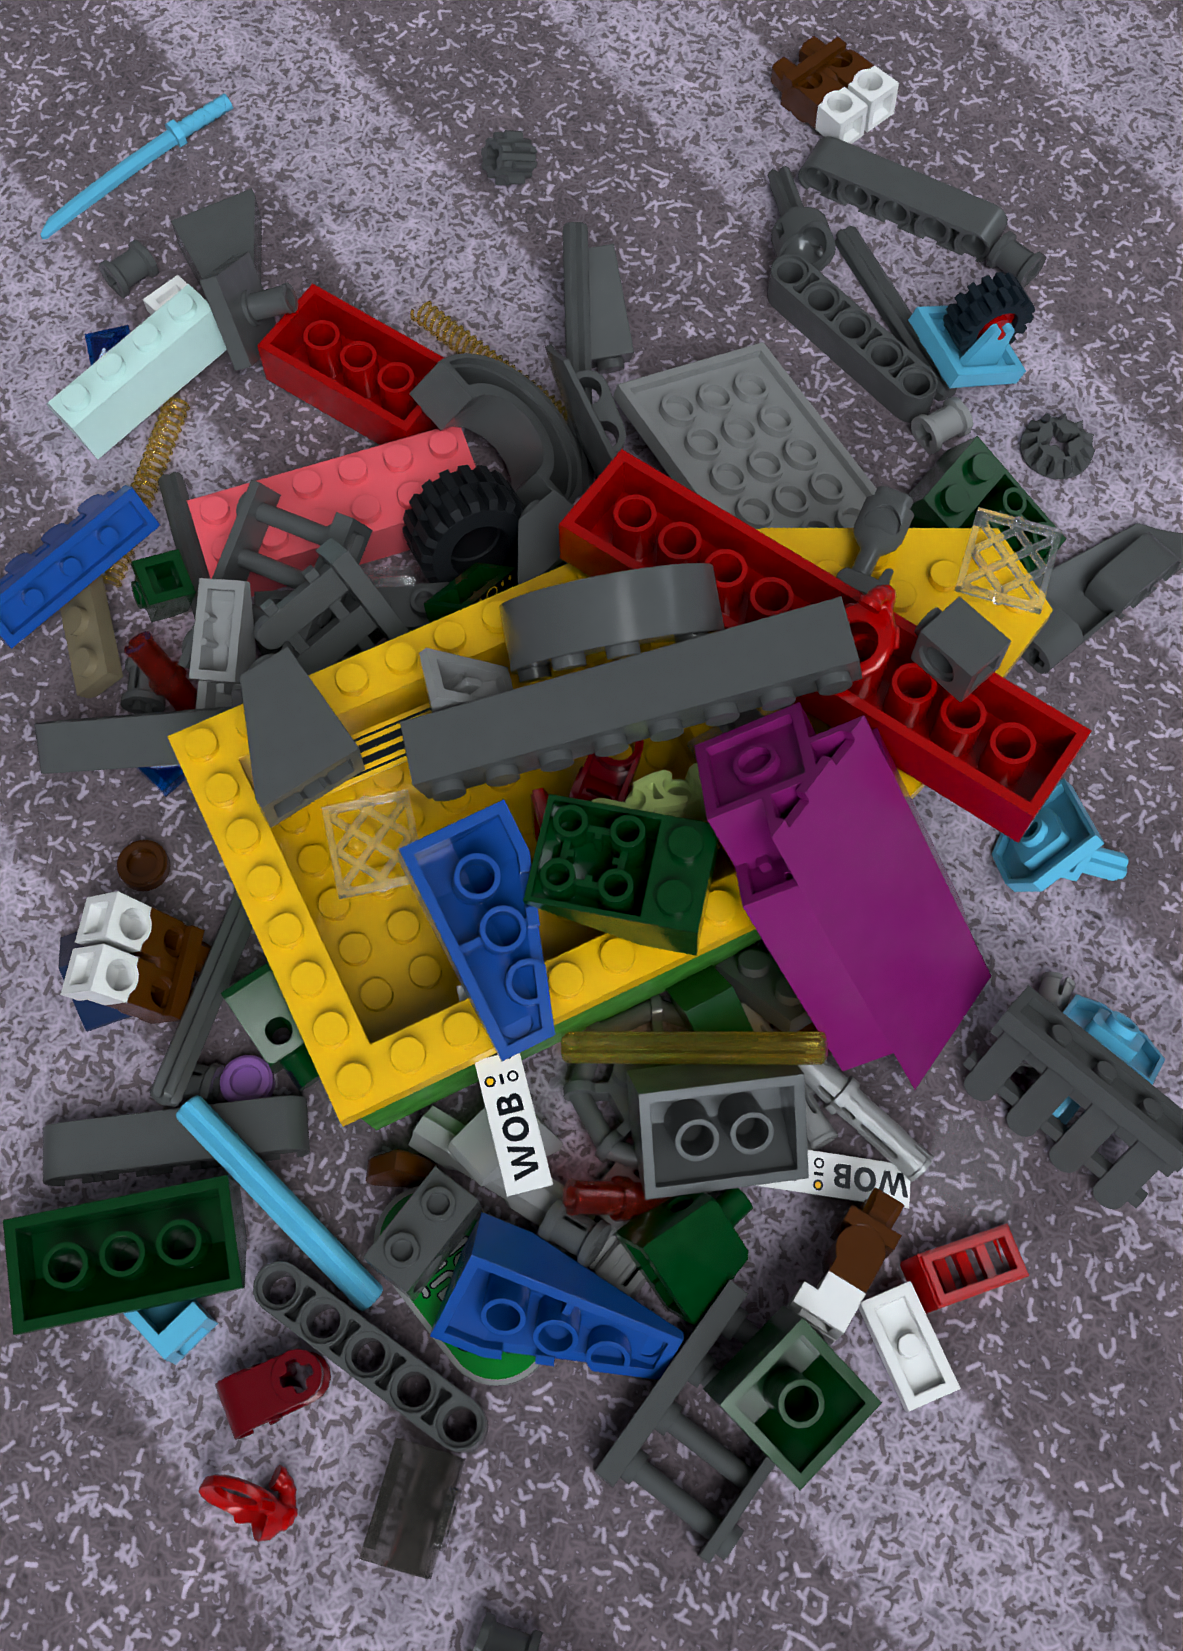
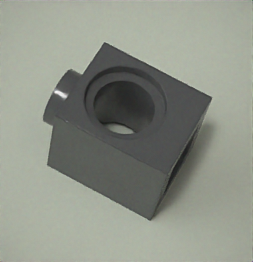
[911,596,1011,703]

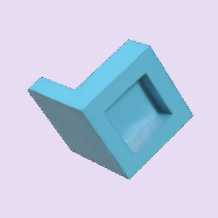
[124,1299,218,1365]

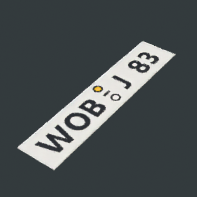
[456,985,553,1196]
[755,1150,910,1209]

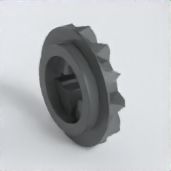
[1020,412,1095,479]

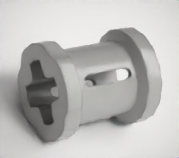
[911,397,973,454]

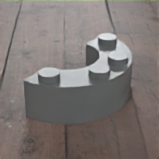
[409,353,582,508]
[499,563,725,683]

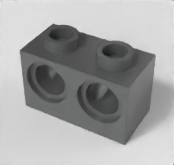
[363,1166,483,1301]

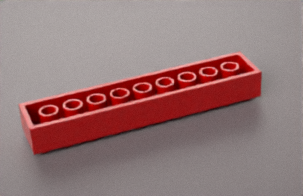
[559,449,1092,843]

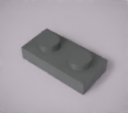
[716,944,812,1037]

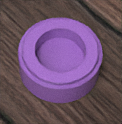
[220,1055,275,1102]

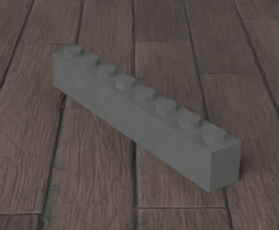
[400,596,863,801]

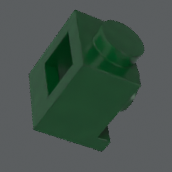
[131,549,196,623]

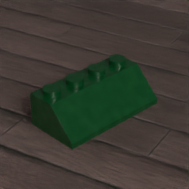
[3,1175,247,1336]

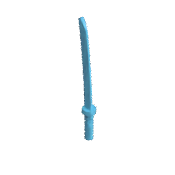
[41,93,233,239]

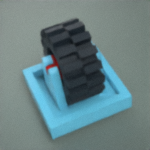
[908,272,1035,388]

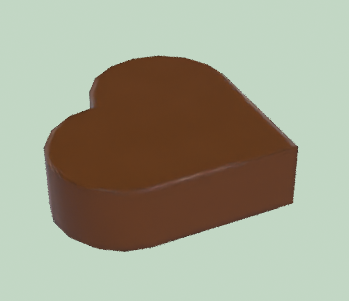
[365,1149,438,1188]

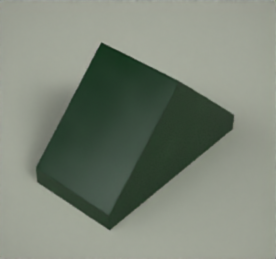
[665,965,763,1061]

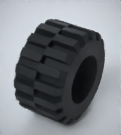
[403,465,525,583]

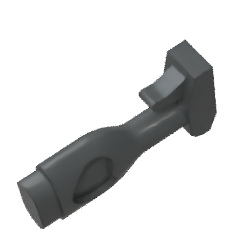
[837,486,914,594]

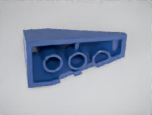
[430,1212,684,1380]

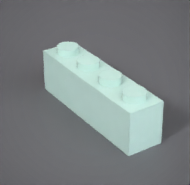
[46,284,227,459]

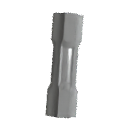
[408,1105,571,1226]

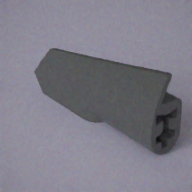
[545,344,626,478]
[1021,523,1183,674]

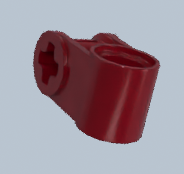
[568,740,644,802]
[215,1349,331,1440]

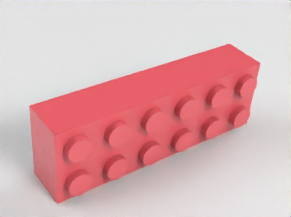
[187,426,476,597]

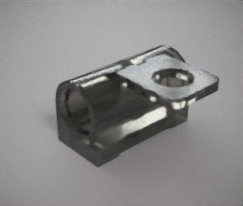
[359,1437,466,1580]

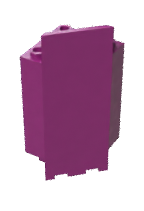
[694,702,992,1090]

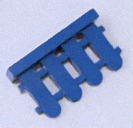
[0,485,161,649]

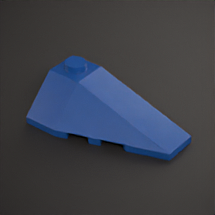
[398,800,555,1062]

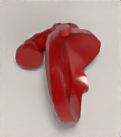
[844,585,900,679]
[198,1465,298,1542]

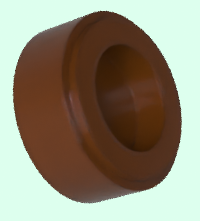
[117,840,170,892]

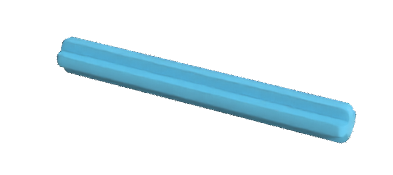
[176,1095,383,1311]

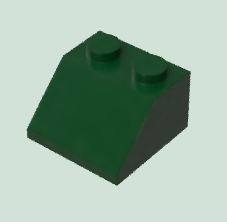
[703,1305,882,1490]

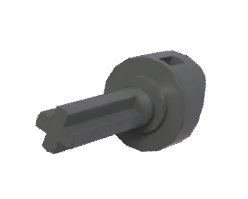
[768,166,836,271]

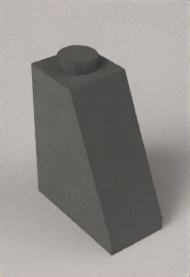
[171,188,262,294]
[563,244,634,374]
[240,647,365,828]

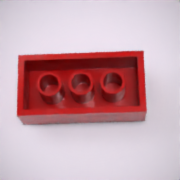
[257,283,444,445]

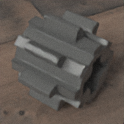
[481,130,537,186]

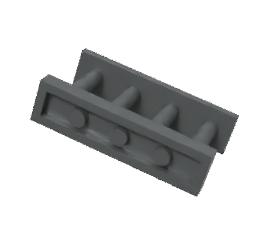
[178,479,373,669]
[594,1280,775,1563]

